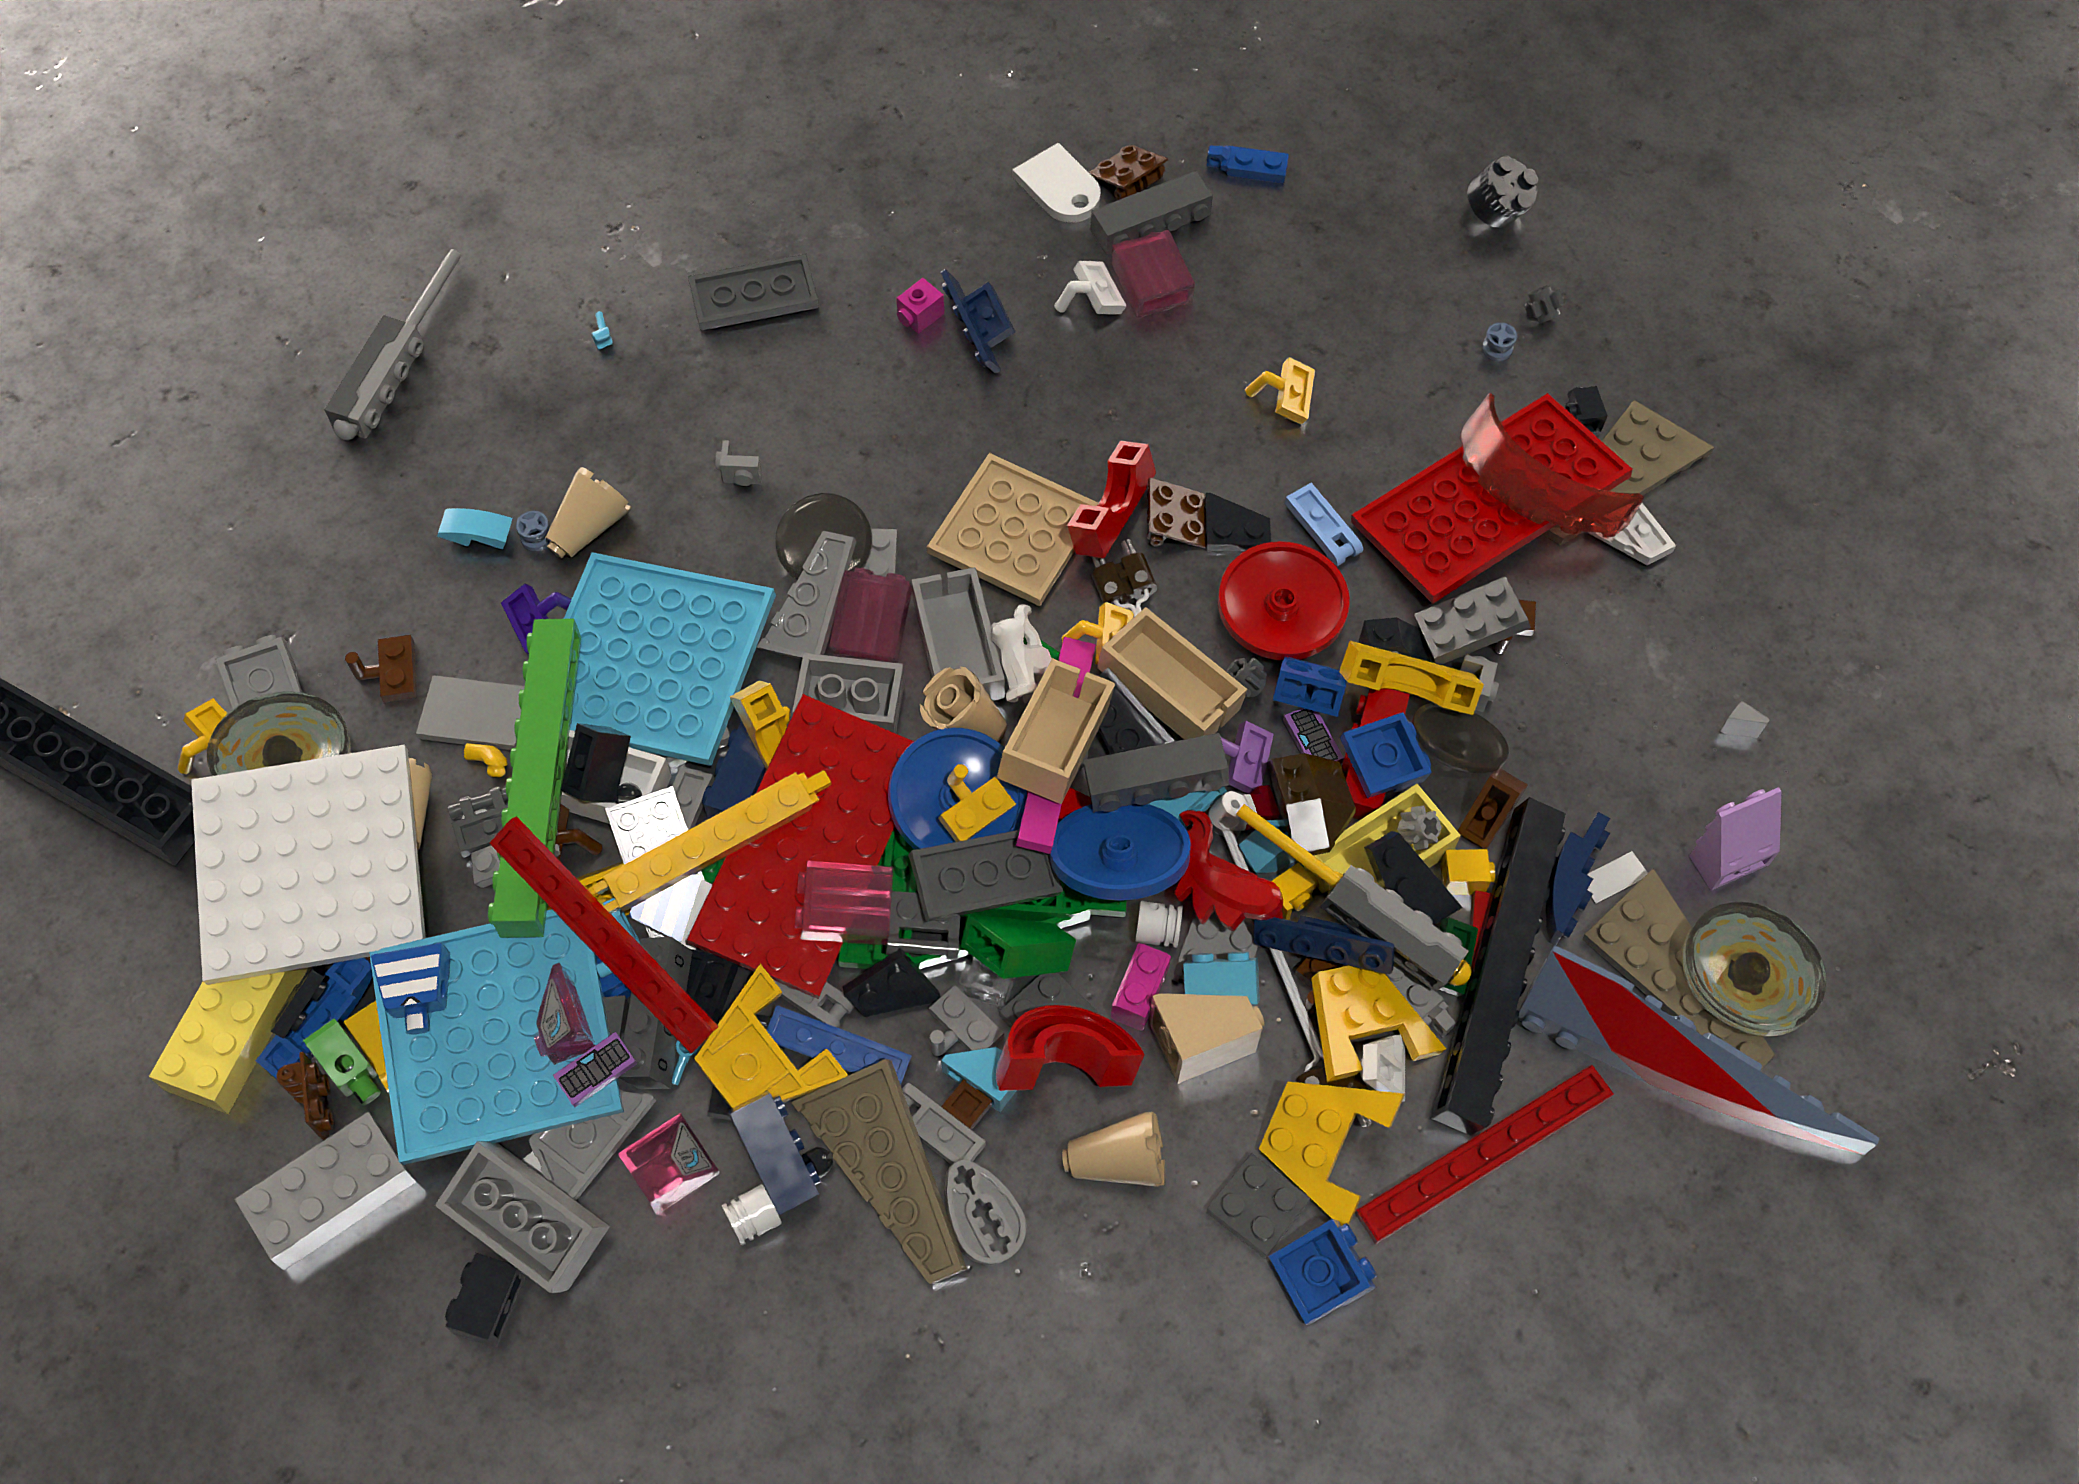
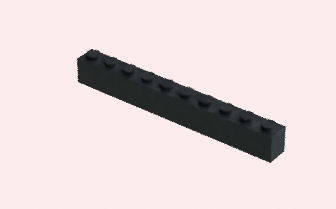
[1431,797,1566,1135]

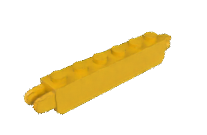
[587,770,831,914]

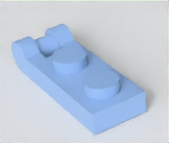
[1285,482,1363,567]

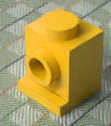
[1272,862,1319,920]

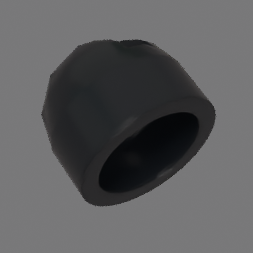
[614,783,642,804]
[801,1147,833,1178]

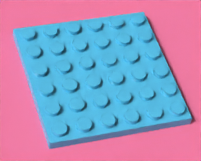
[564,552,776,766]
[369,909,624,1165]

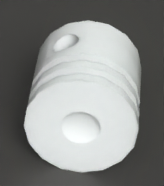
[1135,901,1183,948]
[721,1184,782,1246]

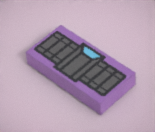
[1283,708,1344,764]
[553,1032,637,1107]

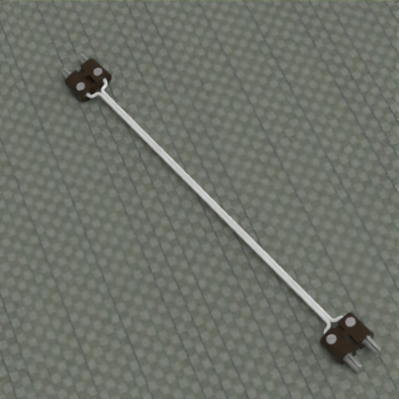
[1091,539,1373,1127]

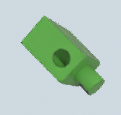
[303,1018,381,1106]

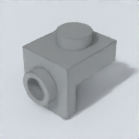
[715,440,762,486]
[1460,655,1499,712]

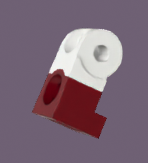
[1209,785,1280,831]

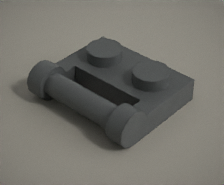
[886,891,960,960]

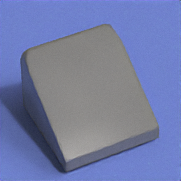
[1720,701,1770,738]

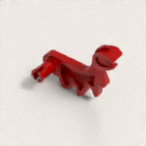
[1174,810,1284,931]

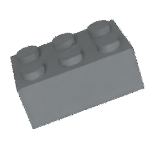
[792,653,905,733]

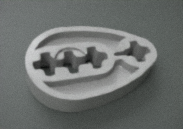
[944,1159,1026,1265]

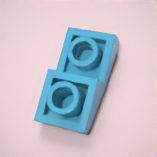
[437,508,512,549]

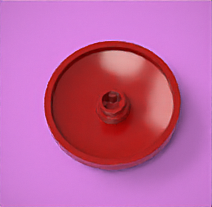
[1218,541,1350,660]

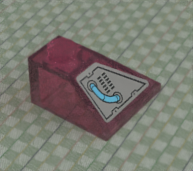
[534,963,596,1065]
[618,1113,720,1215]

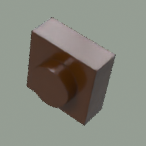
[941,1079,992,1130]

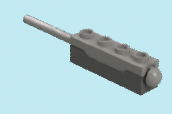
[324,249,461,440]

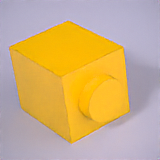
[1440,849,1495,895]

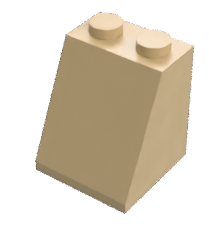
[1148,994,1265,1084]

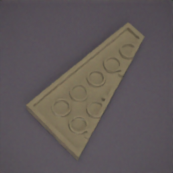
[1542,400,1715,546]
[1582,868,1775,1071]
[791,1059,967,1284]

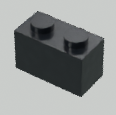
[561,723,631,803]
[445,1253,526,1348]

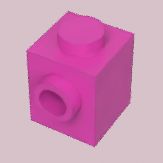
[896,278,945,334]

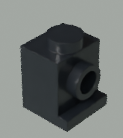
[1565,386,1608,435]

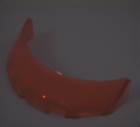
[1459,393,1645,537]

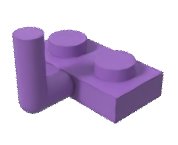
[1221,721,1274,794]

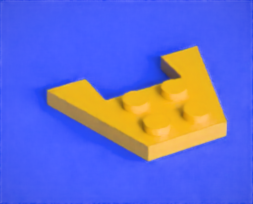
[694,964,849,1109]
[1311,966,1446,1082]
[1259,1081,1405,1226]

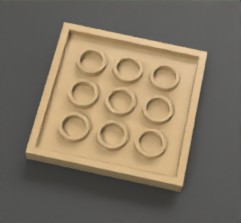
[927,453,1098,606]

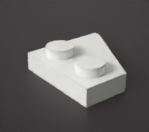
[1586,498,1676,565]
[1360,1034,1405,1102]

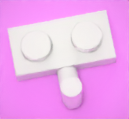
[1055,261,1126,314]

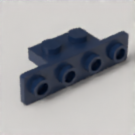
[940,269,1016,374]
[1254,915,1395,974]

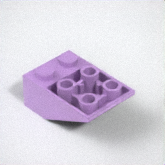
[1689,787,1782,890]

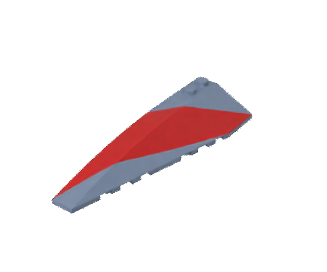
[1518,945,1880,1155]

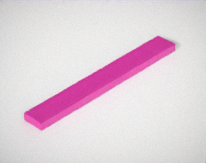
[1016,637,1096,854]

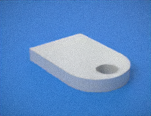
[1012,143,1101,223]

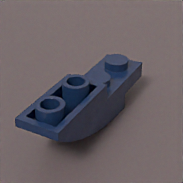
[1546,812,1610,945]

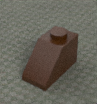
[1457,768,1528,849]

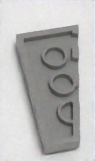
[757,531,856,660]

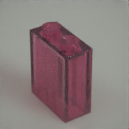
[1112,230,1195,318]
[829,568,912,663]
[794,861,893,945]

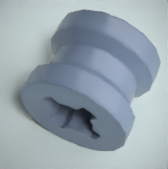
[1482,322,1517,362]
[516,511,550,551]

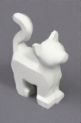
[991,604,1052,704]

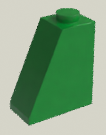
[960,914,1076,979]

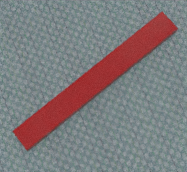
[489,816,719,1054]
[1355,1065,1614,1245]

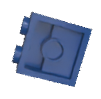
[1340,712,1432,798]
[1269,1219,1377,1325]

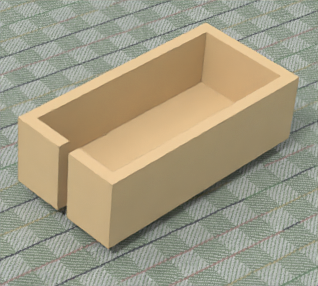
[1097,607,1247,740]
[997,658,1115,804]

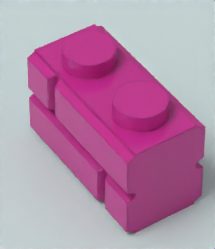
[1110,943,1171,1031]

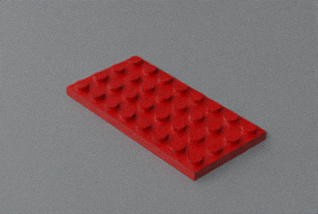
[1351,393,1633,604]
[687,694,914,999]

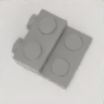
[215,635,305,722]

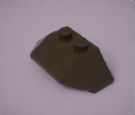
[1267,753,1356,855]

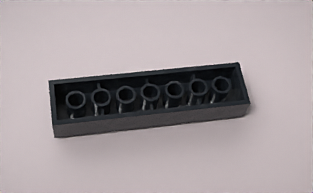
[0,678,195,866]

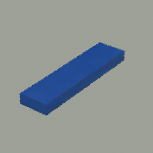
[767,1005,912,1085]

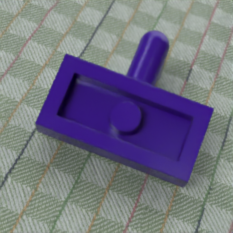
[500,583,572,654]

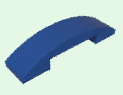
[255,958,373,1079]

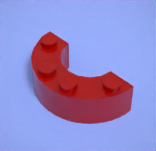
[996,1005,1145,1091]

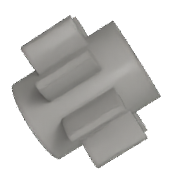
[1397,805,1442,850]

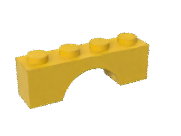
[1339,641,1484,715]
[730,681,787,770]

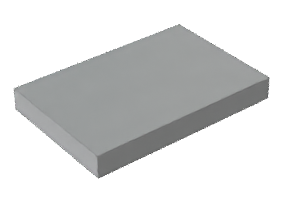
[416,675,525,750]

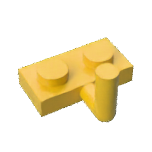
[1245,357,1315,425]
[1062,602,1134,665]
[178,698,236,774]
[938,764,1016,842]

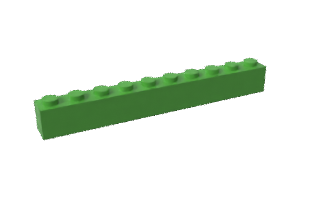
[488,618,581,938]

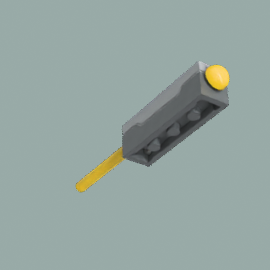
[1236,804,1471,992]

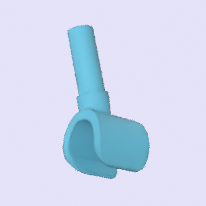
[591,312,613,350]
[672,1040,704,1085]

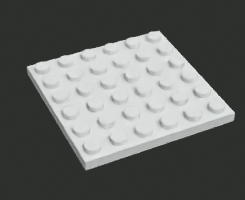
[191,744,426,985]

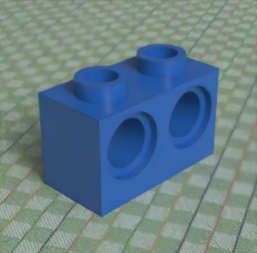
[1273,657,1347,717]

